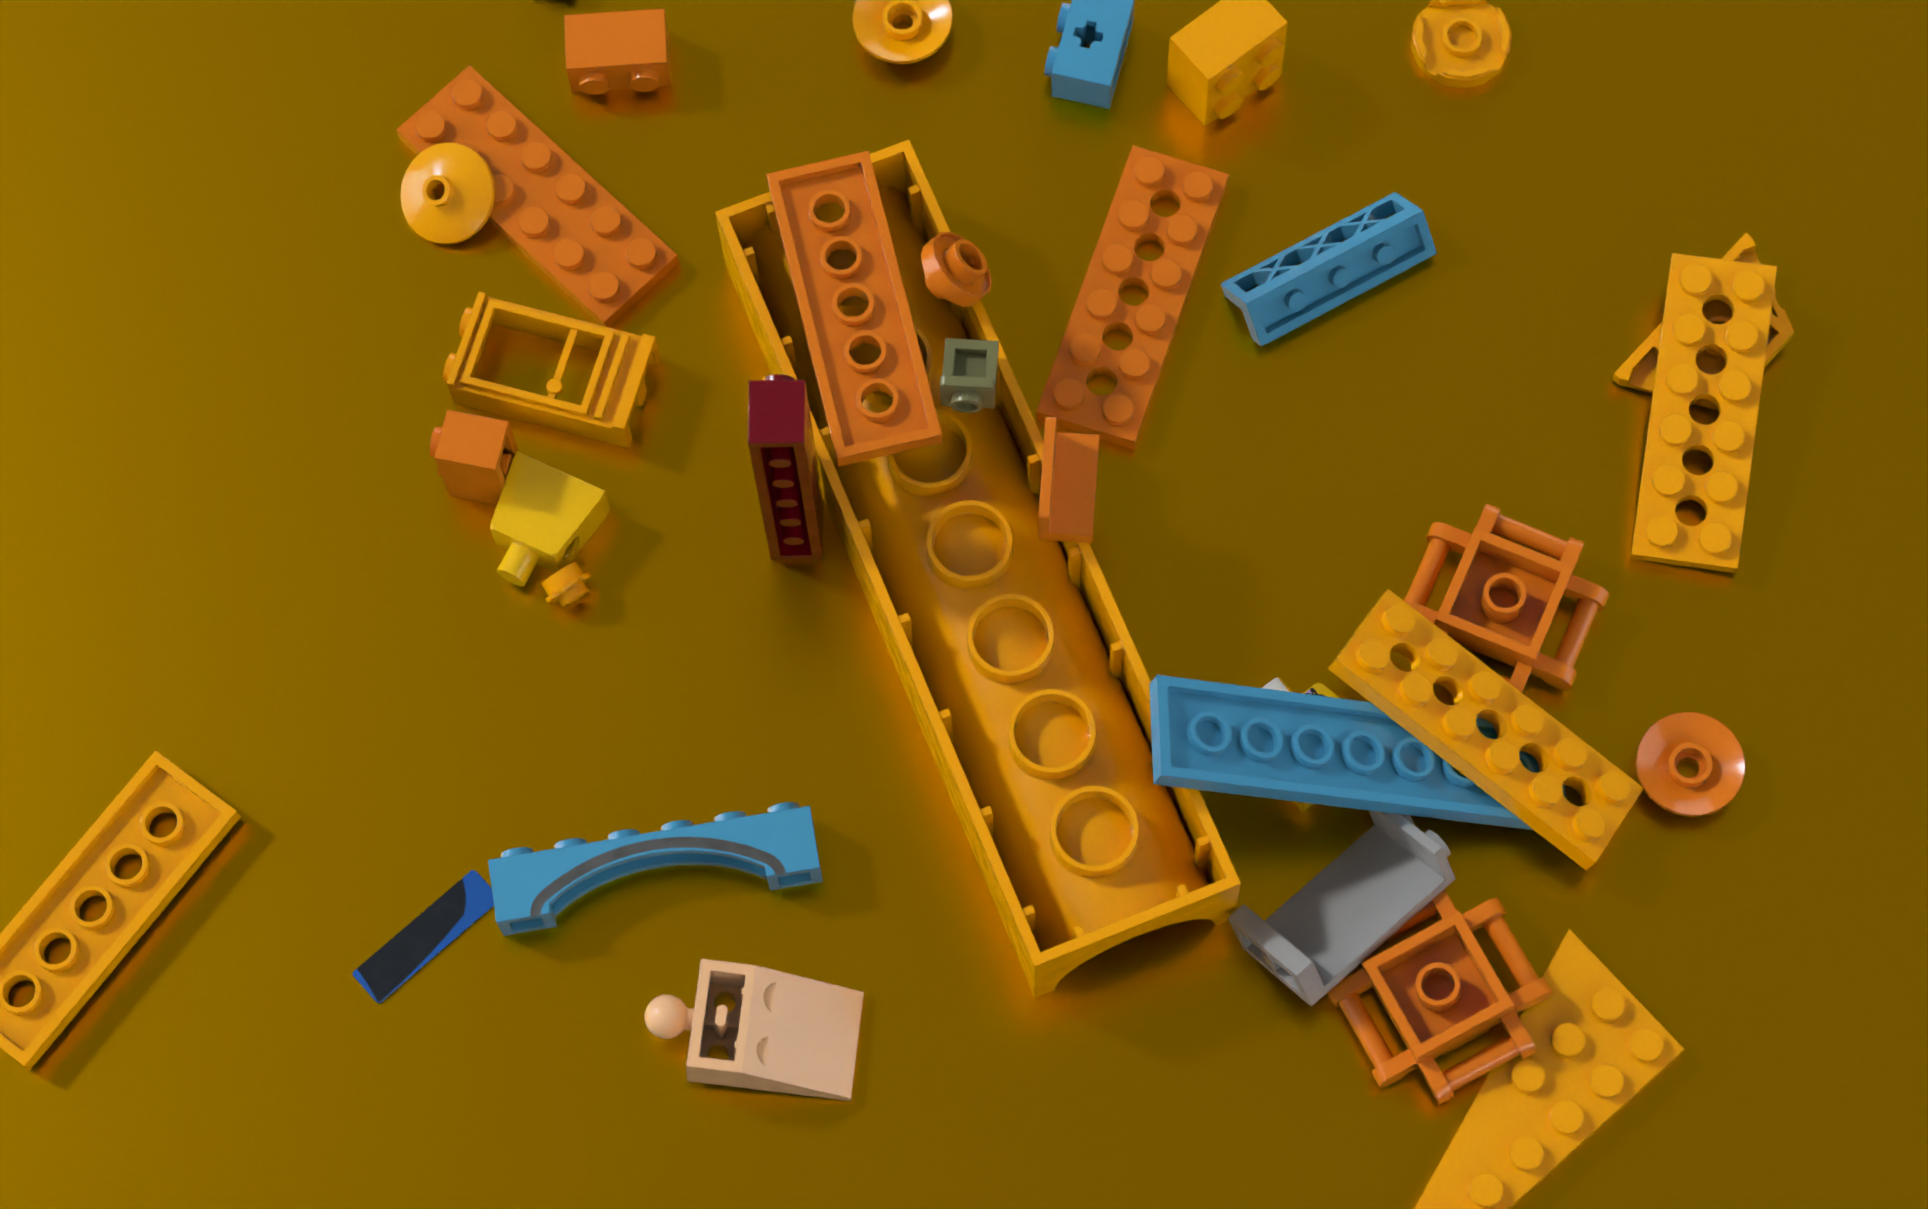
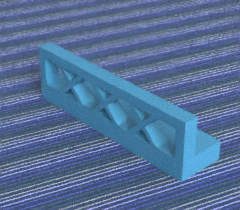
[1221,192,1437,347]

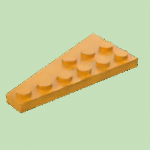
[1414,929,1685,1209]

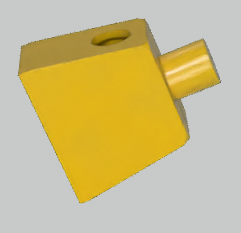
[490,451,611,586]

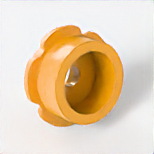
[541,561,591,608]

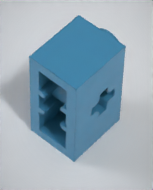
[1044,0,1134,109]

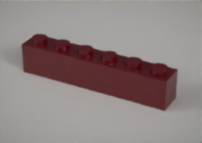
[748,374,824,560]

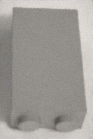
[1228,810,1455,1007]

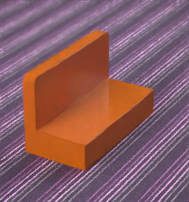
[1038,417,1099,543]

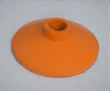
[1636,712,1745,817]

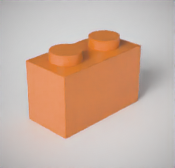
[564,8,671,95]
[430,410,519,505]

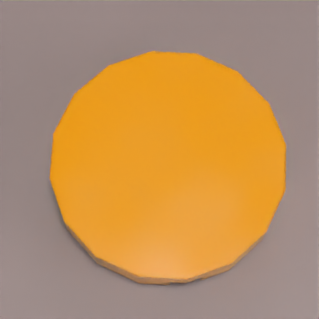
[1411,0,1512,89]

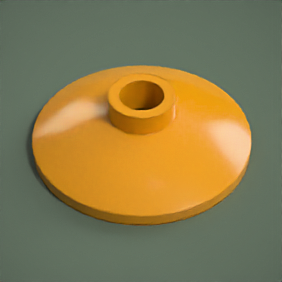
[852,0,952,64]
[401,143,495,244]

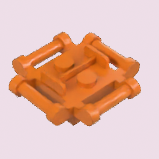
[1402,503,1609,693]
[1326,890,1554,1104]

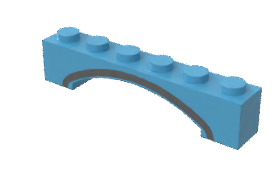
[488,802,823,936]

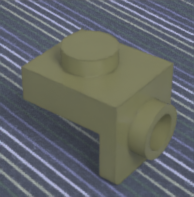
[940,338,999,413]

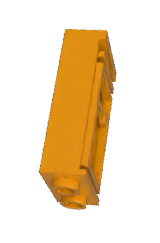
[443,291,660,449]

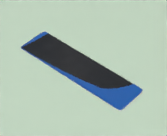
[353,870,494,1003]

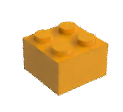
[1167,0,1288,126]

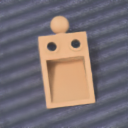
[645,959,864,1101]

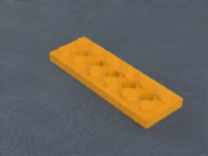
[1630,253,1777,573]
[1328,589,1644,871]
[0,750,241,1071]

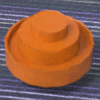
[921,232,992,307]

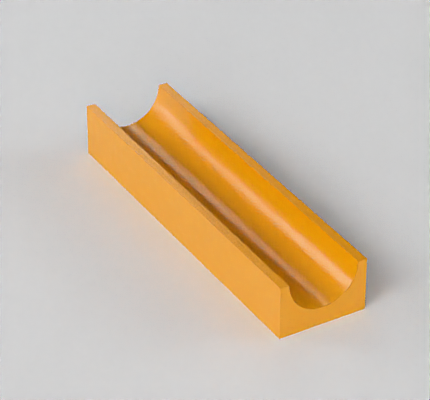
[715,139,1241,998]

